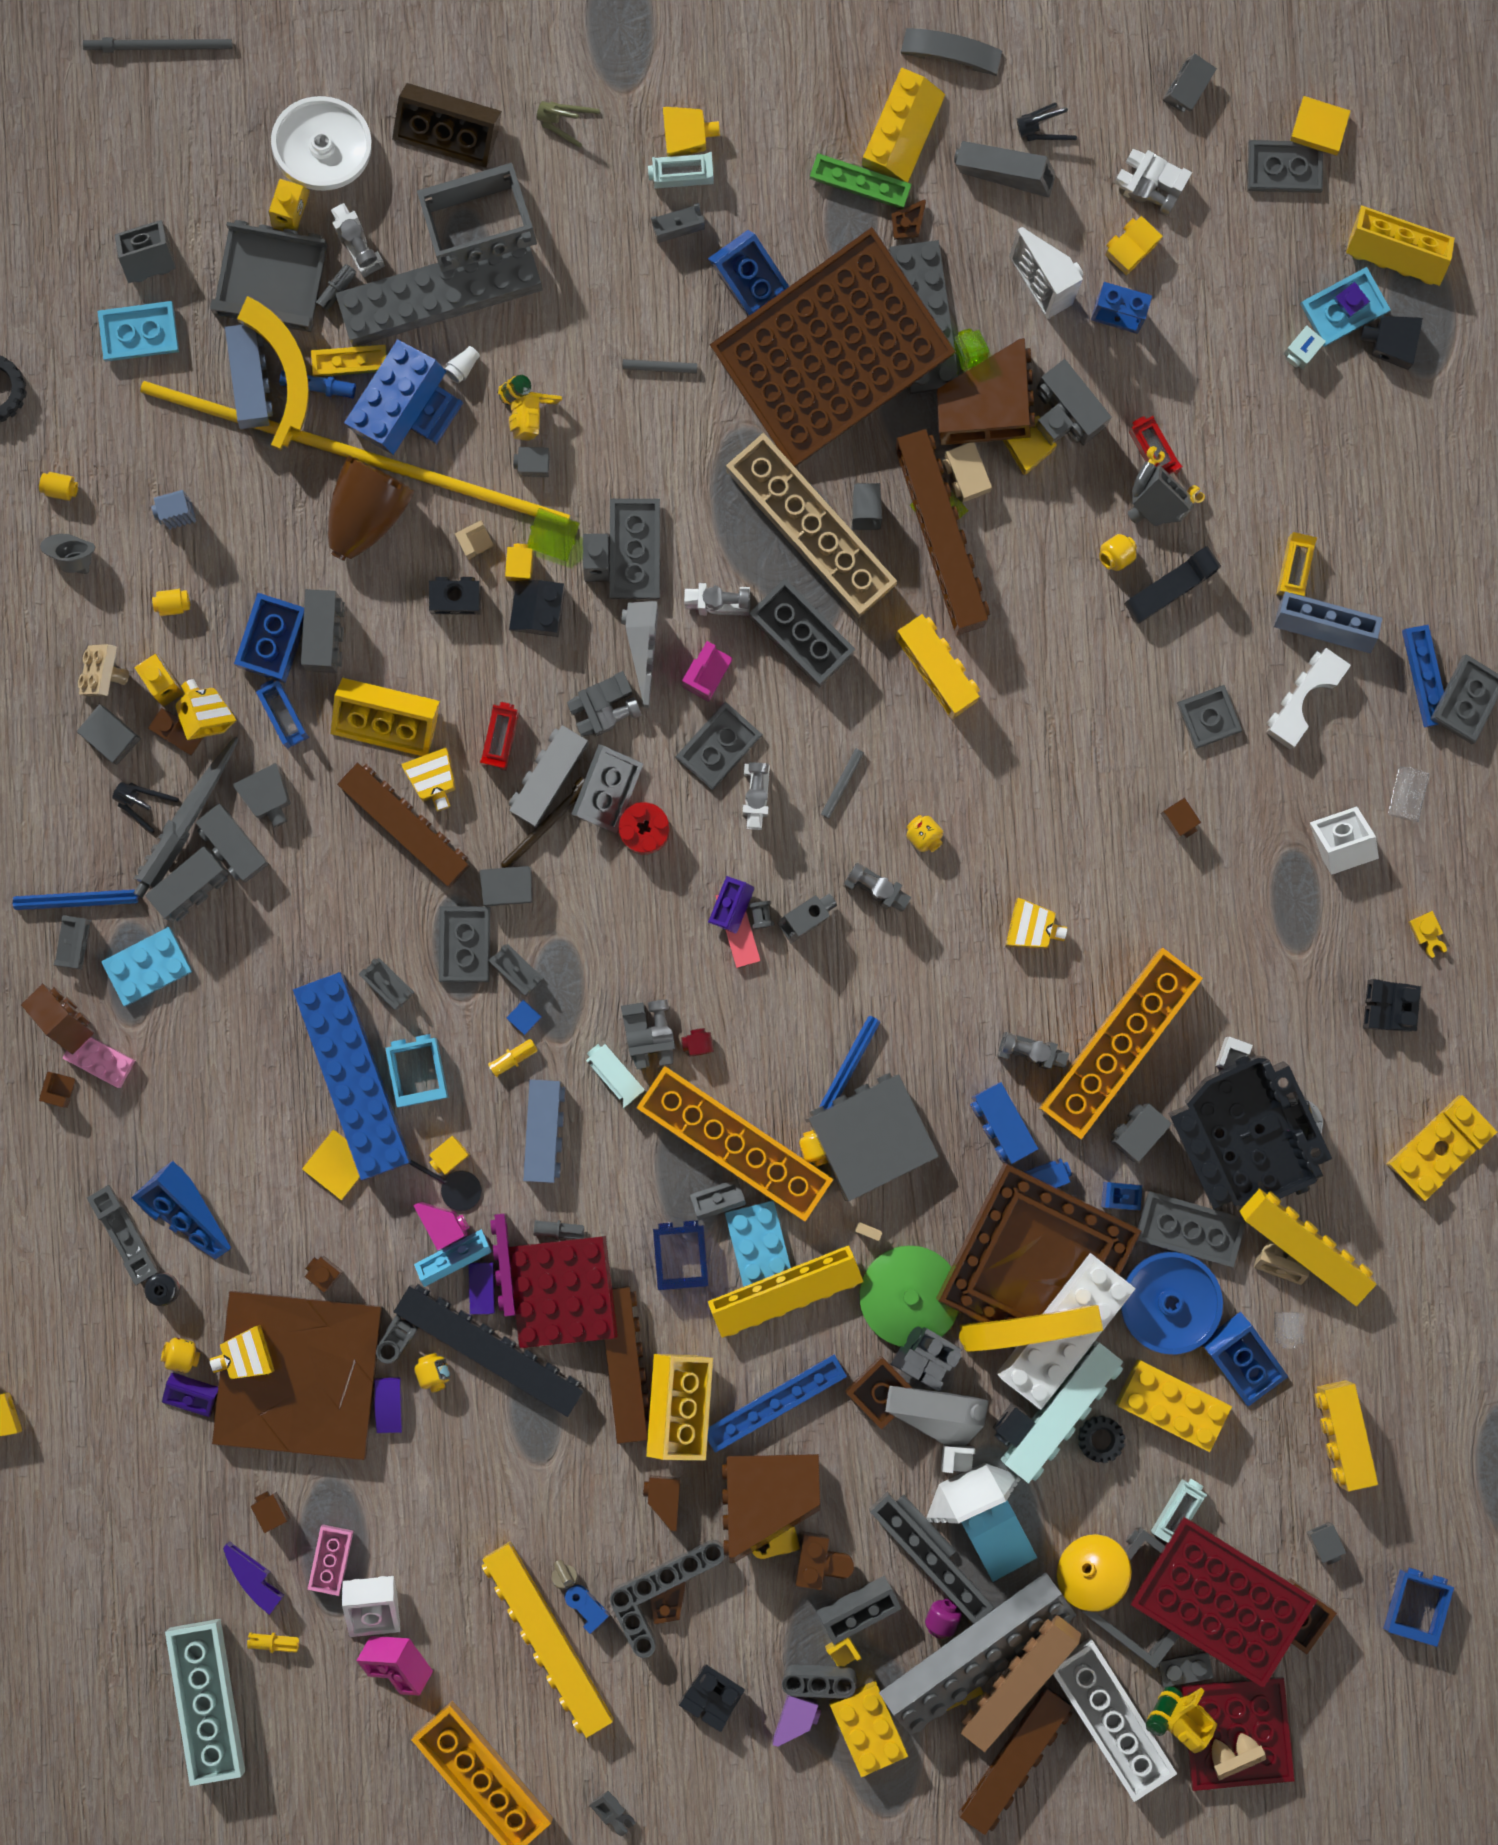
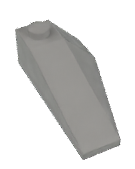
[621,601,658,708]
[885,1386,988,1446]

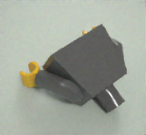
[1128,446,1205,526]

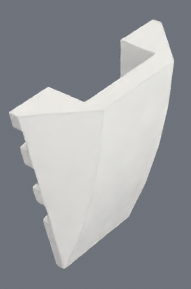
[927,1463,1020,1523]

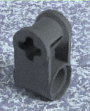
[376,1315,419,1363]

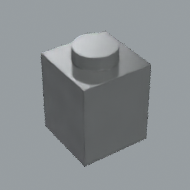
[1036,405,1073,445]
[513,447,550,477]
[1306,1522,1346,1565]

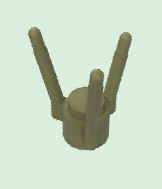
[537,101,600,148]

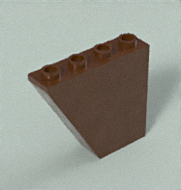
[937,338,1035,445]
[722,1454,820,1563]

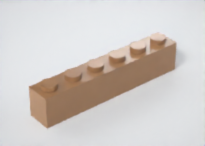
[961,1615,1081,1752]

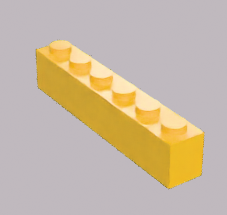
[1240,1189,1377,1307]
[708,1245,863,1338]

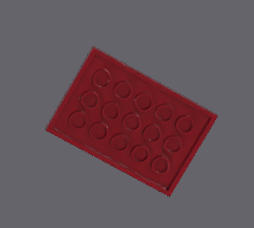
[1130,1516,1317,1688]

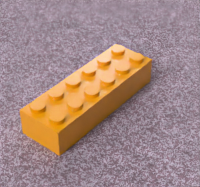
[411,1701,553,1845]

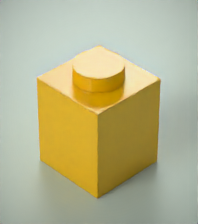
[505,543,534,581]
[429,1135,470,1174]

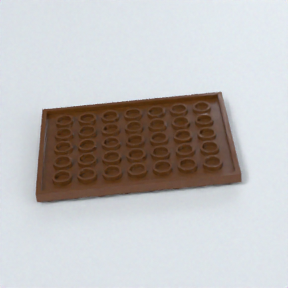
[710,227,957,467]

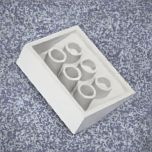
[1009,227,1083,319]

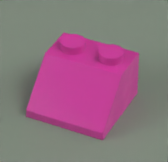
[413,1202,470,1251]

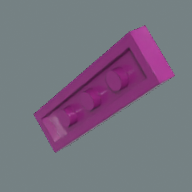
[490,1213,516,1316]

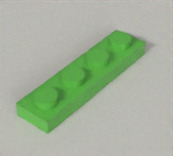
[809,153,911,209]

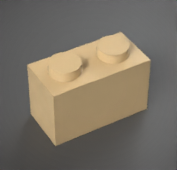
[942,442,992,503]

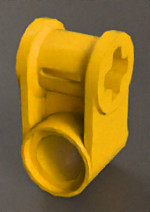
[752,1526,801,1559]

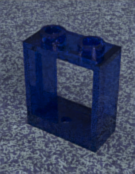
[653,1220,709,1290]

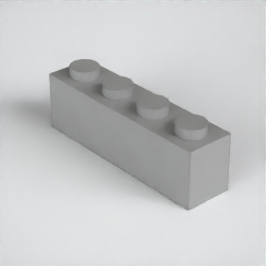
[508,725,589,828]

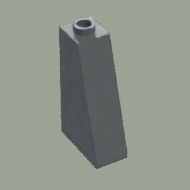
[954,141,1056,197]

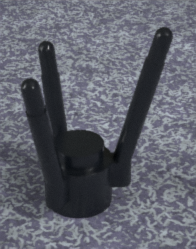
[1016,103,1077,142]
[112,782,179,833]

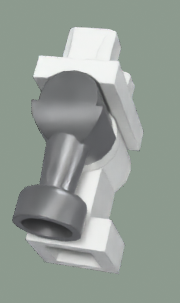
[1114,149,1192,216]
[331,203,385,278]
[684,583,750,616]
[743,762,770,830]

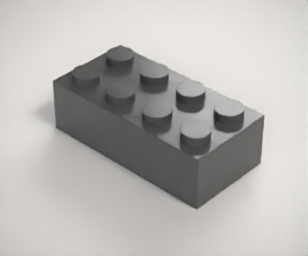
[749,578,856,688]

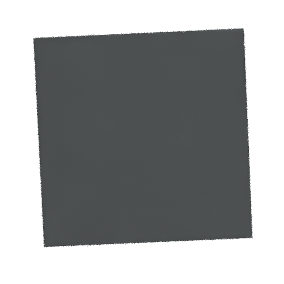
[1177,685,1242,749]

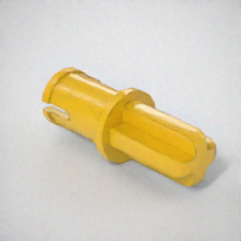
[488,1039,537,1077]
[247,1632,299,1653]

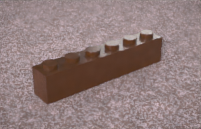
[337,762,470,888]
[605,1286,649,1444]
[958,1686,1073,1835]

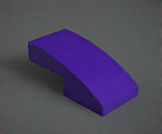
[375,1377,403,1433]

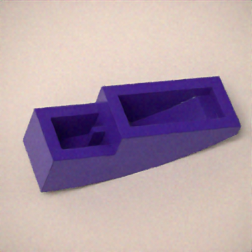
[223,1541,284,1615]

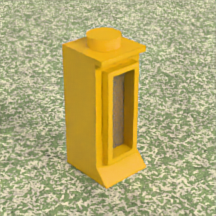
[1276,532,1318,597]

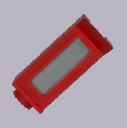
[1129,416,1183,475]
[480,702,519,771]

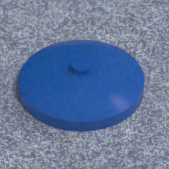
[1121,1252,1223,1354]

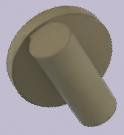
[552,1560,577,1590]

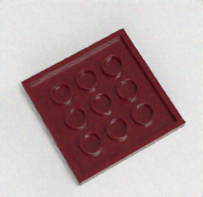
[508,1236,618,1348]
[1181,1677,1295,1791]

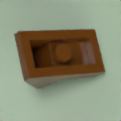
[148,708,204,756]

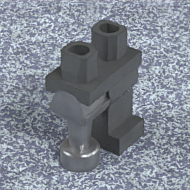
[567,671,642,737]
[843,862,911,912]
[621,1000,675,1070]
[997,1032,1069,1069]

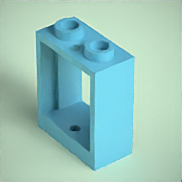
[385,1034,449,1108]

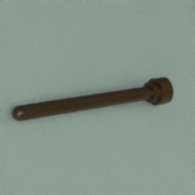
[501,777,585,868]

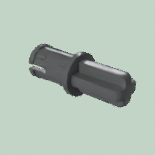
[316,264,356,312]
[533,1220,585,1240]

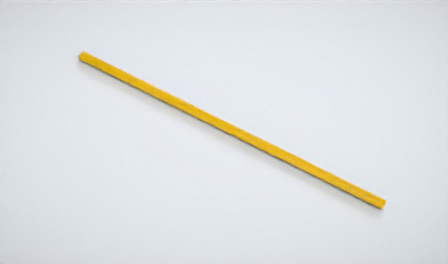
[140,381,571,527]

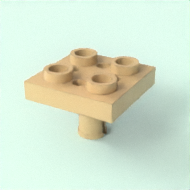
[78,644,129,697]

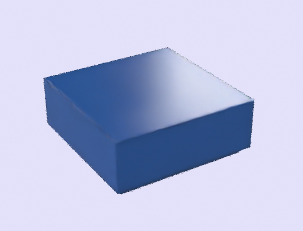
[506,1000,542,1035]

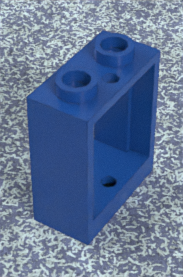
[1091,282,1152,334]
[1383,1567,1454,1647]

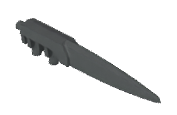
[133,737,238,898]

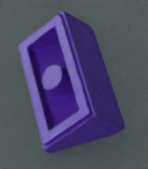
[708,876,755,933]
[469,1262,495,1314]
[162,1373,218,1417]

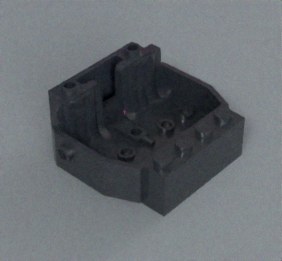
[1168,1055,1333,1209]

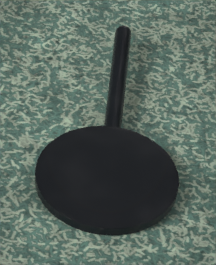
[410,1160,482,1211]

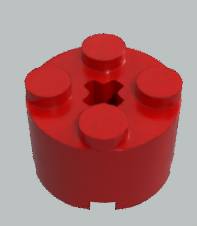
[619,802,670,855]

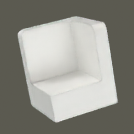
[1215,1037,1253,1069]
[941,1444,975,1473]

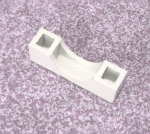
[1266,648,1351,750]

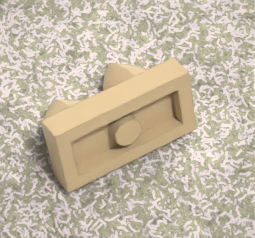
[1254,1240,1310,1285]
[1212,1734,1266,1780]

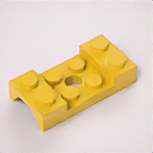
[1386,1095,1497,1201]

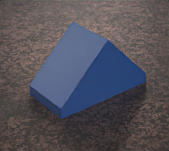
[1101,1182,1143,1210]

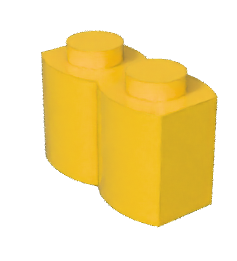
[1105,216,1163,275]

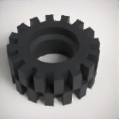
[1078,1416,1125,1463]

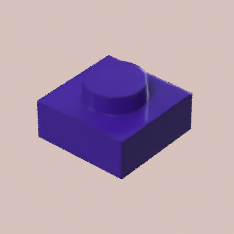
[1334,282,1370,318]

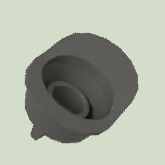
[40,534,96,574]

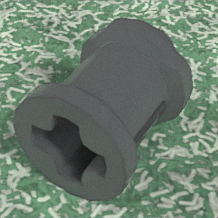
[749,901,775,929]

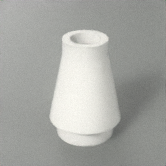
[445,346,480,383]

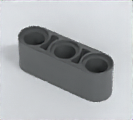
[782,1664,858,1698]

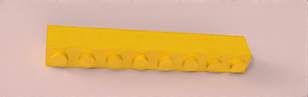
[481,1541,613,1738]

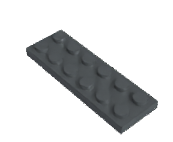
[889,240,959,394]

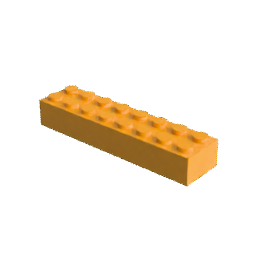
[1038,948,1203,1140]
[637,1066,833,1221]

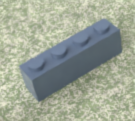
[225,325,273,429]
[1274,591,1382,654]
[523,1080,565,1183]

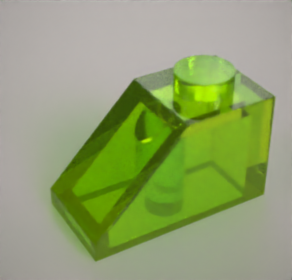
[954,329,989,370]

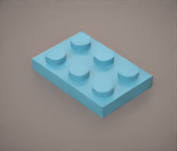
[1300,267,1391,347]
[97,301,179,362]
[101,927,193,1007]
[725,1200,791,1287]

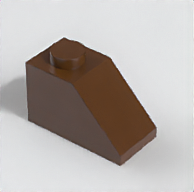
[643,1475,680,1531]

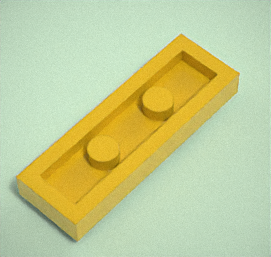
[311,345,387,377]

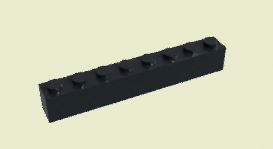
[394,1283,584,1417]

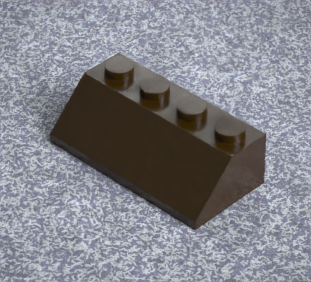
[392,83,502,168]

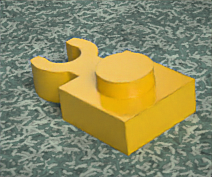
[1408,911,1447,958]

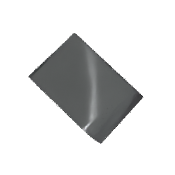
[851,483,882,530]
[77,704,141,765]
[479,866,533,907]

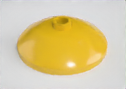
[1057,1534,1131,1612]

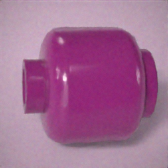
[925,1599,962,1639]

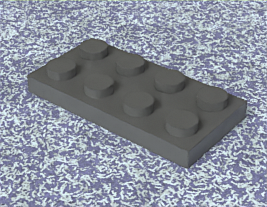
[609,498,660,599]
[1137,1191,1246,1268]

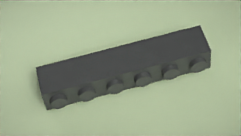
[869,1491,994,1624]

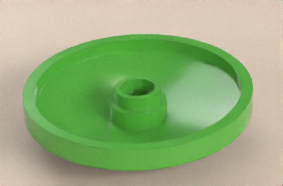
[859,1245,959,1347]

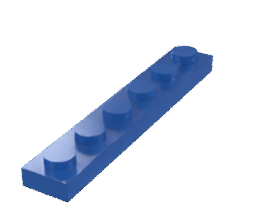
[707,1354,847,1453]

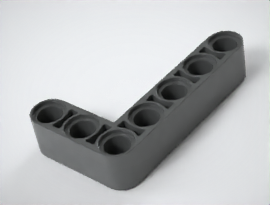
[610,1540,724,1658]

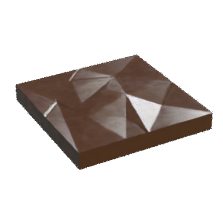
[936,1162,1142,1322]
[212,1290,383,1460]

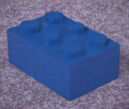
[234,593,304,683]
[970,1082,1038,1164]

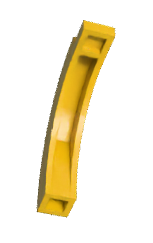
[237,296,309,451]
[959,1305,1103,1352]

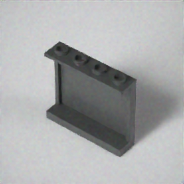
[210,220,328,332]
[805,1072,939,1201]

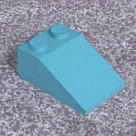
[961,1500,1037,1582]

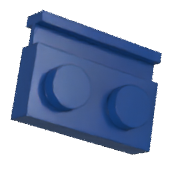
[410,386,463,445]

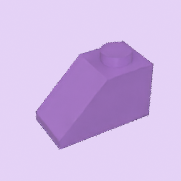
[772,1695,821,1747]

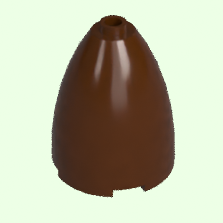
[328,455,416,561]

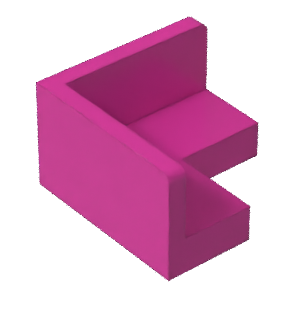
[682,641,732,702]
[356,1636,432,1696]

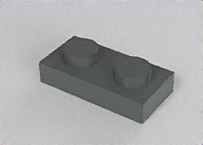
[690,1179,746,1221]
[1158,1652,1214,1688]

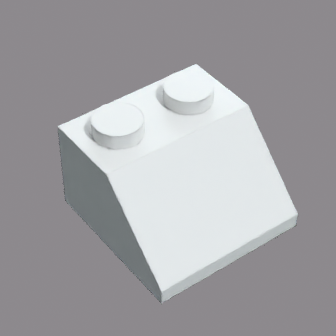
[1310,807,1379,875]
[342,1576,400,1637]

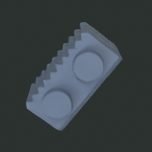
[151,490,196,530]

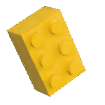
[829,1680,908,1777]

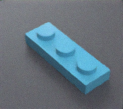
[414,1229,492,1287]

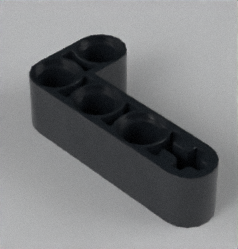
[1124,545,1222,624]

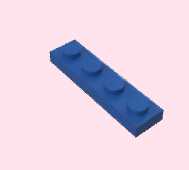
[1402,624,1444,728]

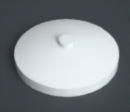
[271,96,371,191]

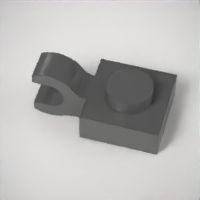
[589,1791,635,1836]

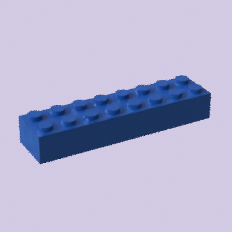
[292,972,412,1180]

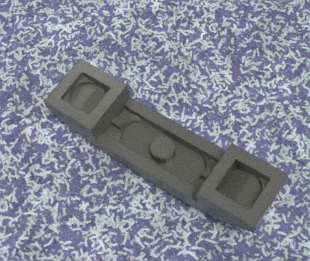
[901,28,1002,76]
[87,1185,158,1286]

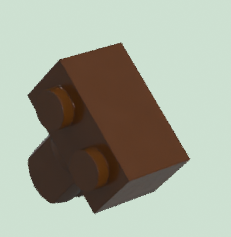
[795,1531,854,1590]

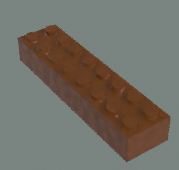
[895,429,990,636]

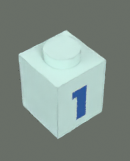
[1284,326,1326,369]

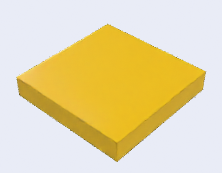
[1290,96,1350,156]
[302,1129,360,1200]

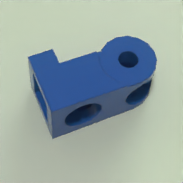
[565,1584,610,1634]

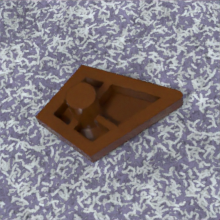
[891,199,926,240]
[651,1582,686,1624]

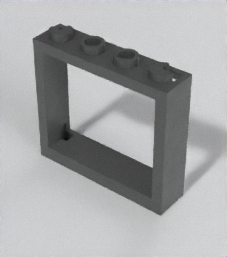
[417,163,537,272]
[1080,1527,1179,1668]

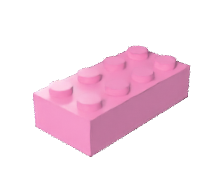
[63,1037,136,1088]
[307,1525,354,1596]

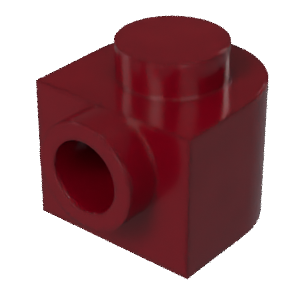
[681,1028,714,1057]

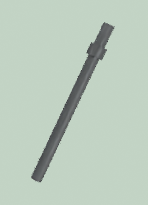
[83,37,233,53]

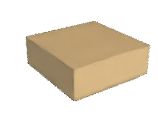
[855,1222,882,1241]

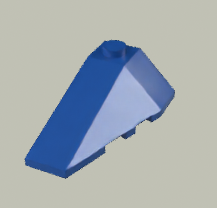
[131,1161,231,1259]

